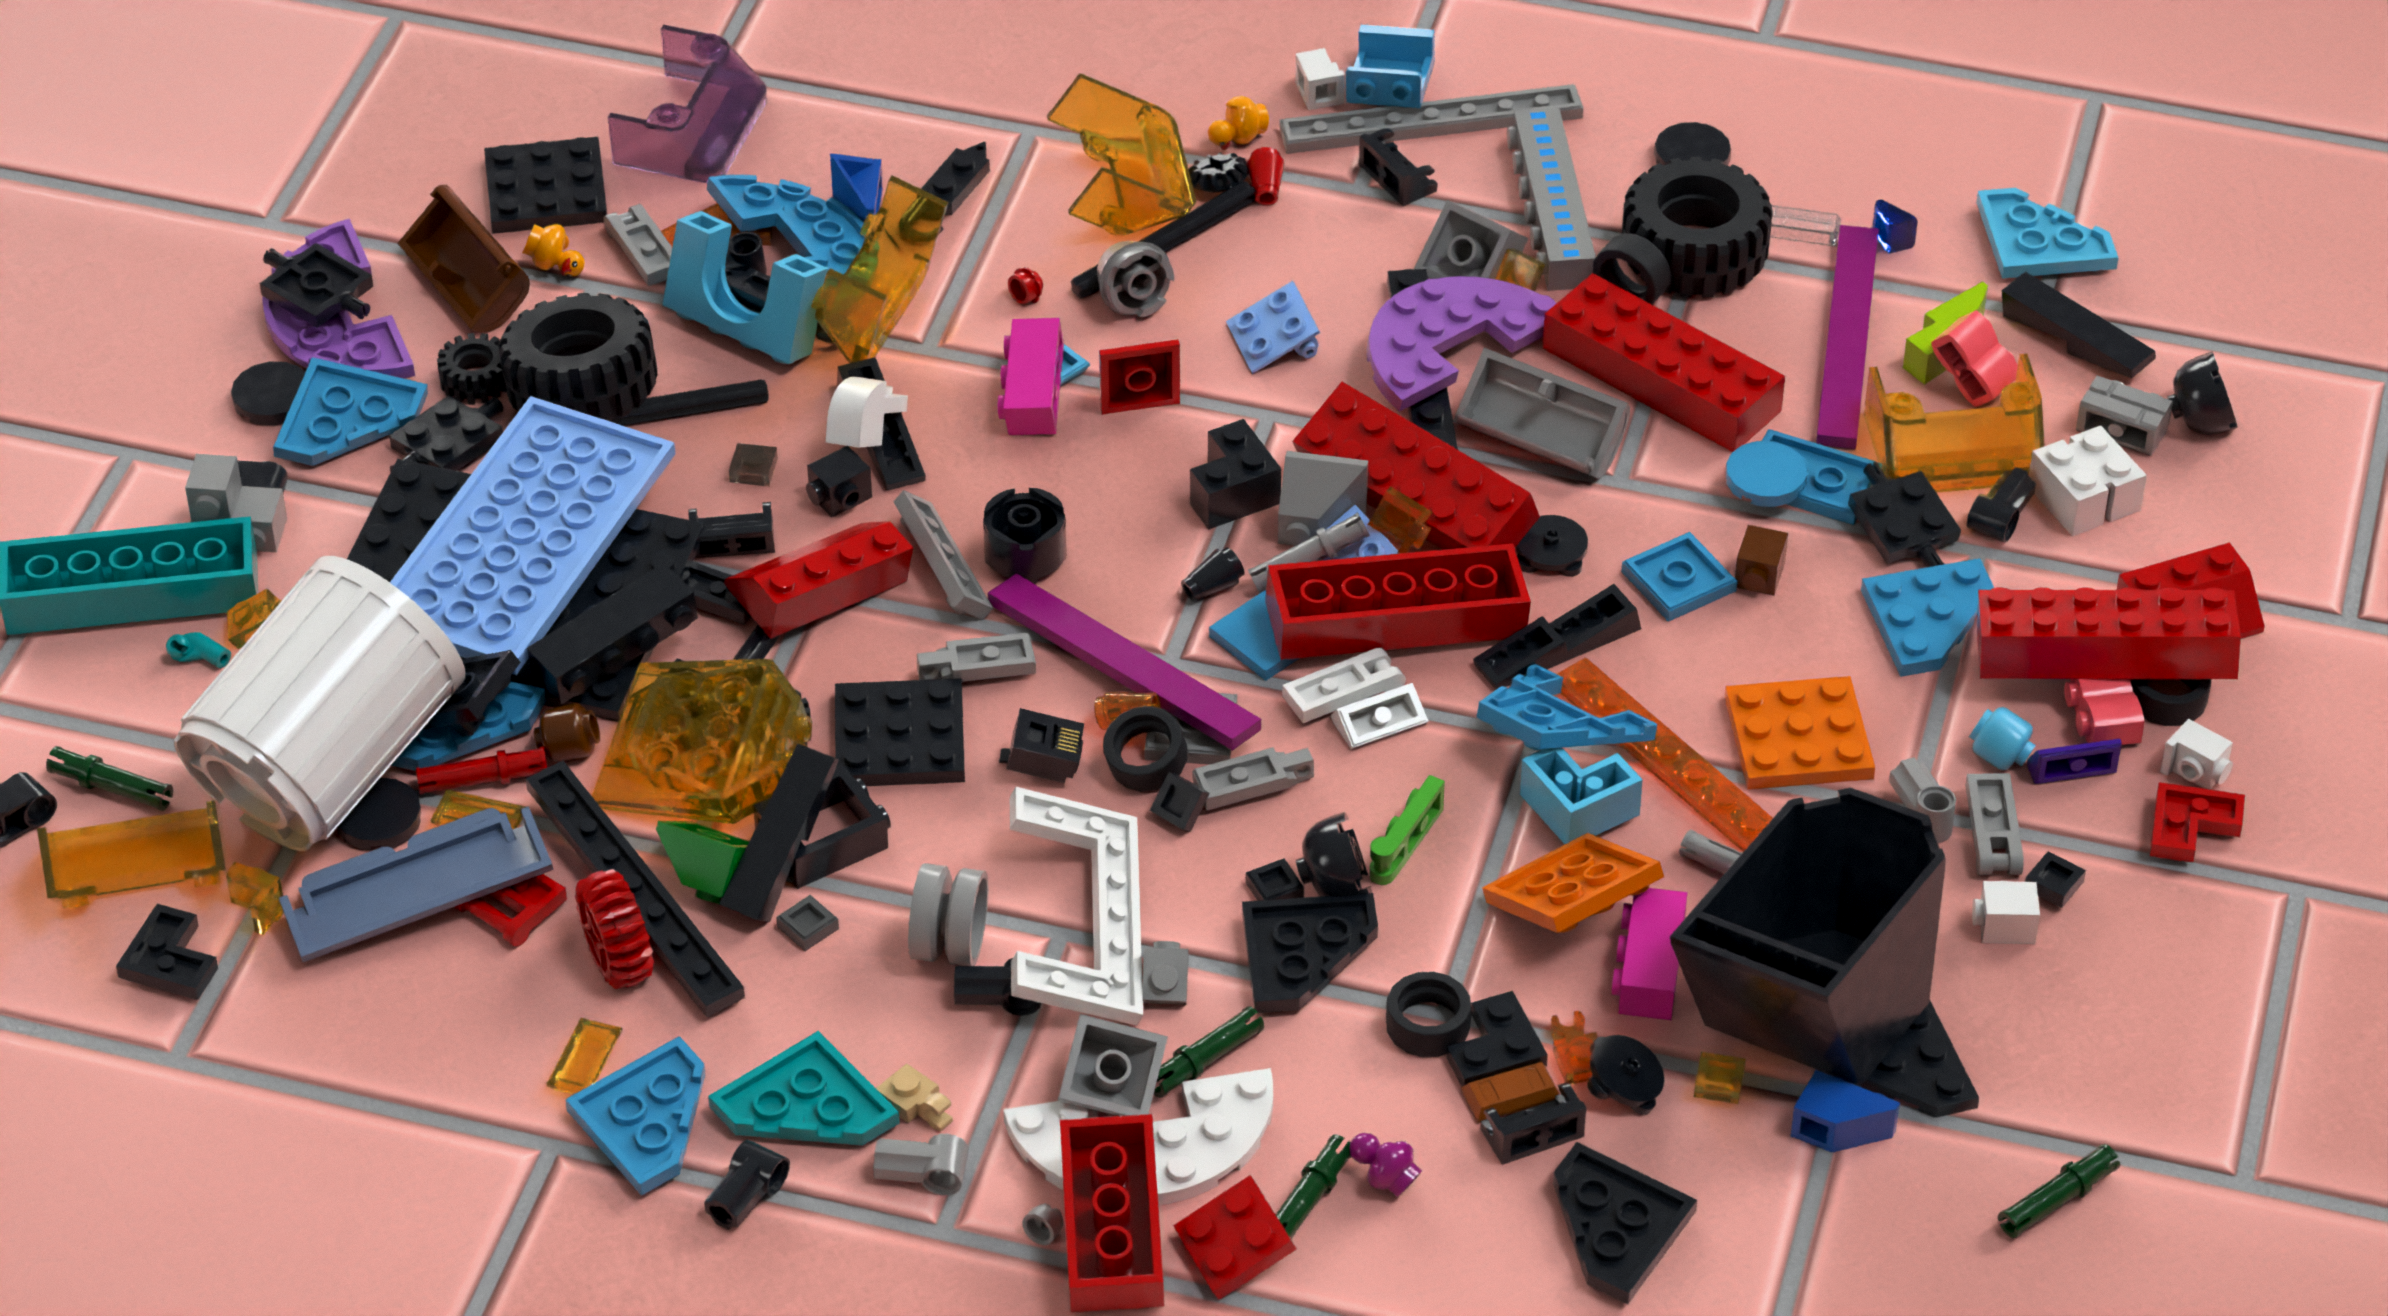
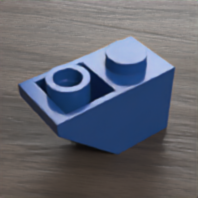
[1790,1070,1900,1153]

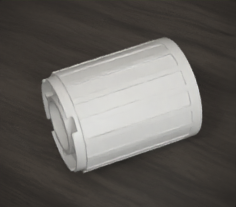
[174,555,465,851]

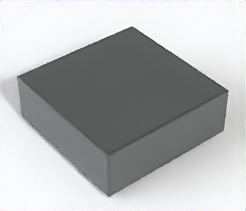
[776,895,839,951]

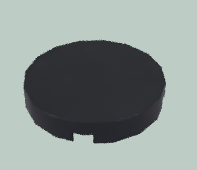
[1654,122,1731,166]
[231,361,305,425]
[337,778,421,850]

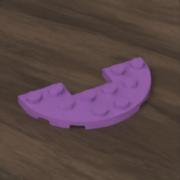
[262,218,415,379]
[1366,276,1556,412]

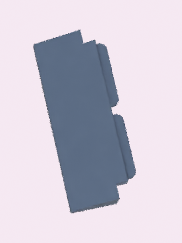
[279,806,554,962]

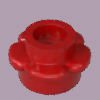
[1008,267,1043,304]

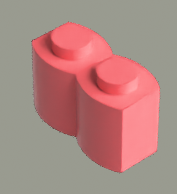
[1931,310,2021,407]
[2064,679,2145,745]

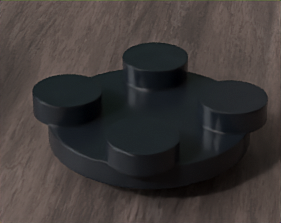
[1516,515,1588,577]
[1587,1035,1664,1115]

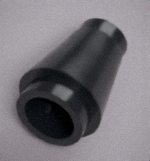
[1181,547,1245,602]

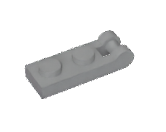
[603,204,672,286]
[1965,773,2024,875]

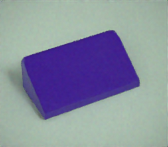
[2027,739,2122,784]

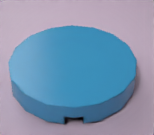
[1725,441,1808,507]

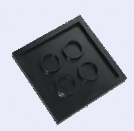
[484,137,607,234]
[835,678,965,786]

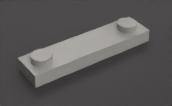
[893,490,993,620]

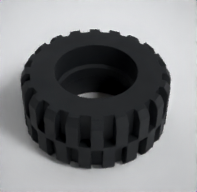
[1622,157,1773,298]
[499,293,658,422]

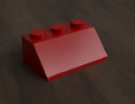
[2116,542,2265,639]

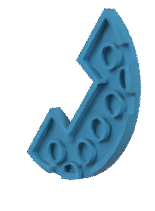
[707,175,877,318]

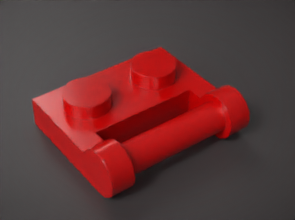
[454,874,567,947]

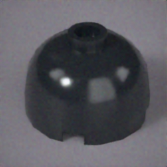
[2167,352,2238,435]
[1296,812,1372,896]

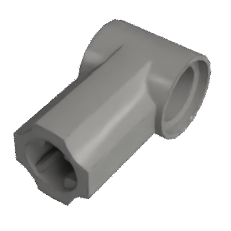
[1889,757,1956,843]
[873,1134,969,1195]

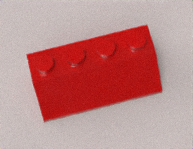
[724,521,913,639]

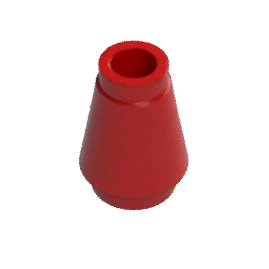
[1246,147,1285,205]

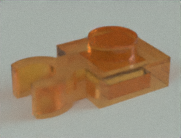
[1550,1010,1598,1085]

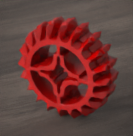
[575,869,654,990]

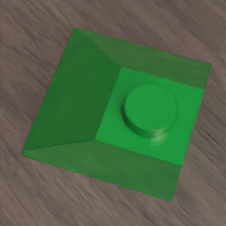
[656,821,750,903]

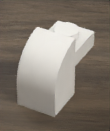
[826,376,908,448]

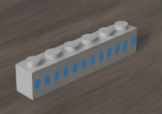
[1507,108,1596,291]

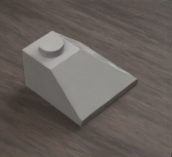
[1414,200,1529,281]
[1278,451,1368,546]
[1058,1014,1168,1116]

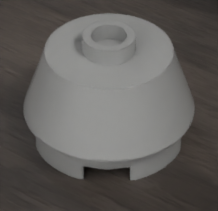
[1097,241,1174,317]

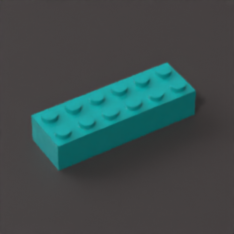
[0,516,259,635]

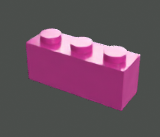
[998,318,1064,435]
[1611,888,1688,1021]

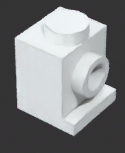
[1295,48,1345,110]
[2160,719,2233,789]

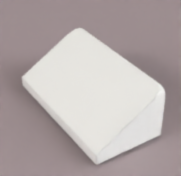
[1331,683,1428,749]

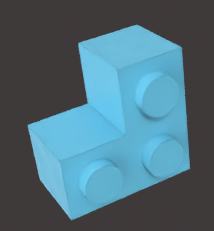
[1520,748,1643,844]

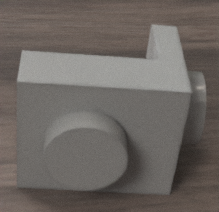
[1142,941,1189,1005]

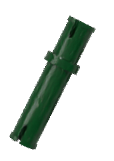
[46,746,173,811]
[1154,1006,1264,1098]
[1276,1135,1352,1239]
[1998,1144,2120,1238]

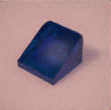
[1872,199,1918,254]

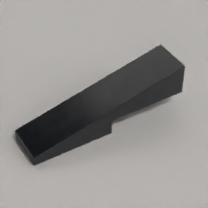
[2001,271,2156,378]
[837,357,926,491]
[1473,584,1641,690]
[719,743,839,922]

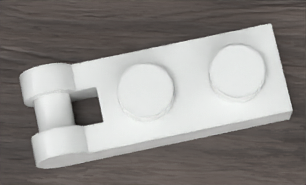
[1282,648,1406,723]

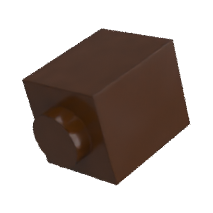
[1735,525,1788,596]

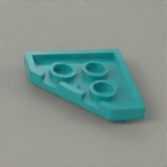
[708,1031,900,1146]

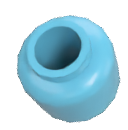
[1969,707,2036,771]

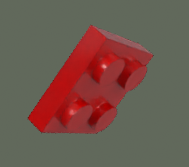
[1173,1175,1297,1300]

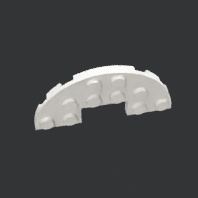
[1004,1068,1273,1205]

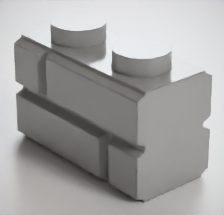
[2076,376,2173,456]

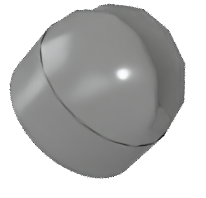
[1022,1204,1064,1245]

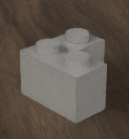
[185,454,287,552]

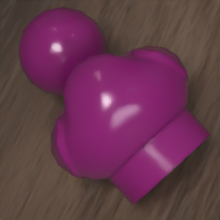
[1349,1132,1422,1198]

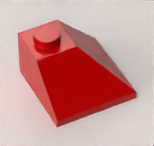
[1099,339,1180,415]

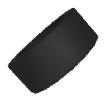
[1593,233,1671,304]
[2130,679,2212,726]
[1103,706,1187,792]
[1386,972,1471,1057]

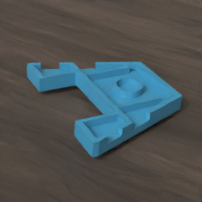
[1476,664,1658,750]

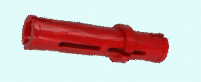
[416,746,547,795]

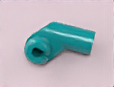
[166,632,231,668]

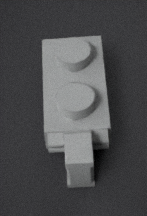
[917,633,1036,682]
[1192,747,1314,811]

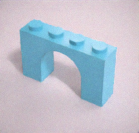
[662,211,828,364]

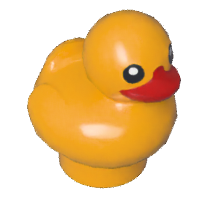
[1207,96,1269,150]
[522,224,585,277]

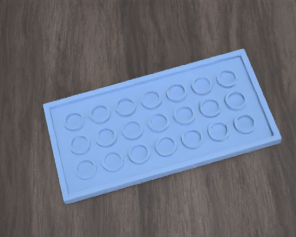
[390,396,676,675]

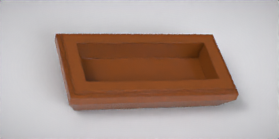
[1461,1062,1560,1123]

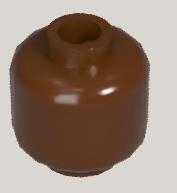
[534,703,600,763]

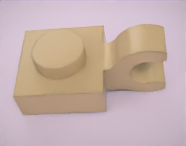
[876,1063,953,1131]

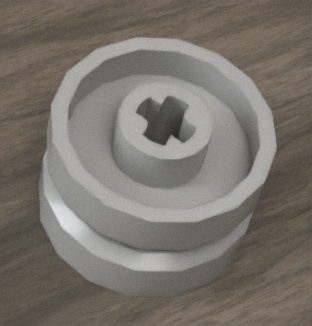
[908,863,989,966]

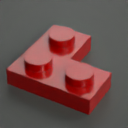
[2150,782,2245,862]

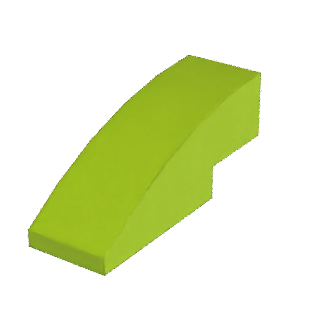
[1903,282,1988,385]

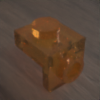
[1368,486,1433,554]

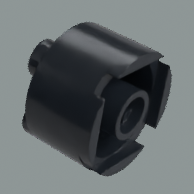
[983,488,1067,584]

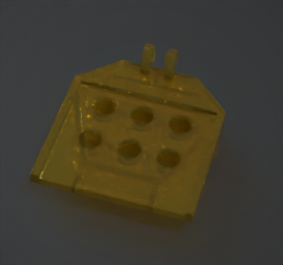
[592,659,812,824]

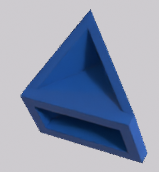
[830,153,883,239]

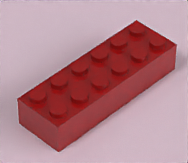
[1542,273,1785,452]
[1292,381,1540,550]
[1265,543,1531,660]
[1977,587,2241,679]

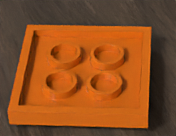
[1724,676,1875,790]
[1482,833,1664,933]

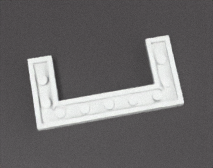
[1010,787,1143,1026]

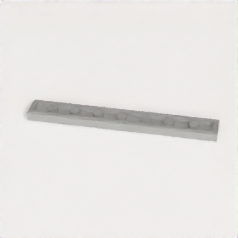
[1279,84,1583,154]

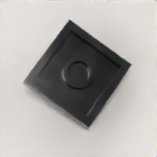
[422,650,521,737]

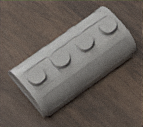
[1453,348,1630,478]

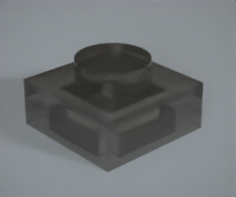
[729,443,778,486]

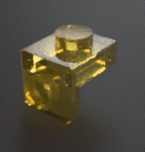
[227,589,283,649]
[225,862,284,935]

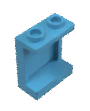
[1346,24,1435,108]

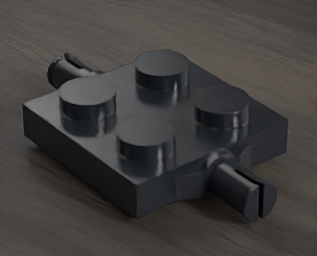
[260,243,374,328]
[389,395,504,472]
[1848,462,1961,567]

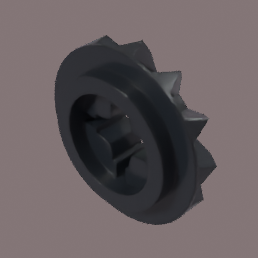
[1187,152,1249,192]

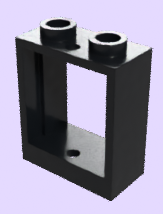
[753,765,891,889]

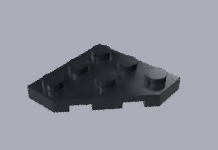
[1242,893,1378,1013]
[1860,1001,1979,1118]
[1553,1142,1697,1305]

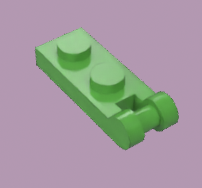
[1369,775,1445,885]

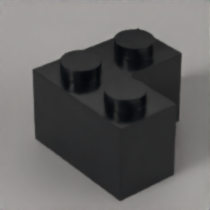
[1190,419,1281,530]

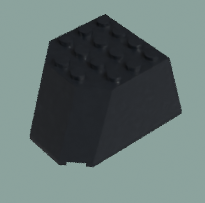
[1670,788,1946,1087]

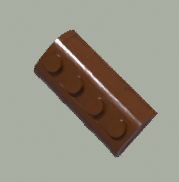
[397,185,530,333]

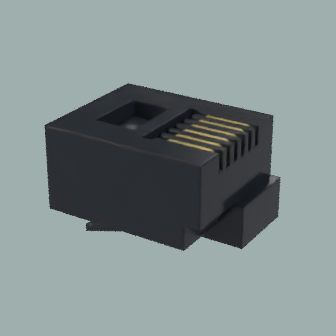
[999,708,1084,783]

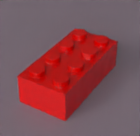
[1060,1114,1165,1313]

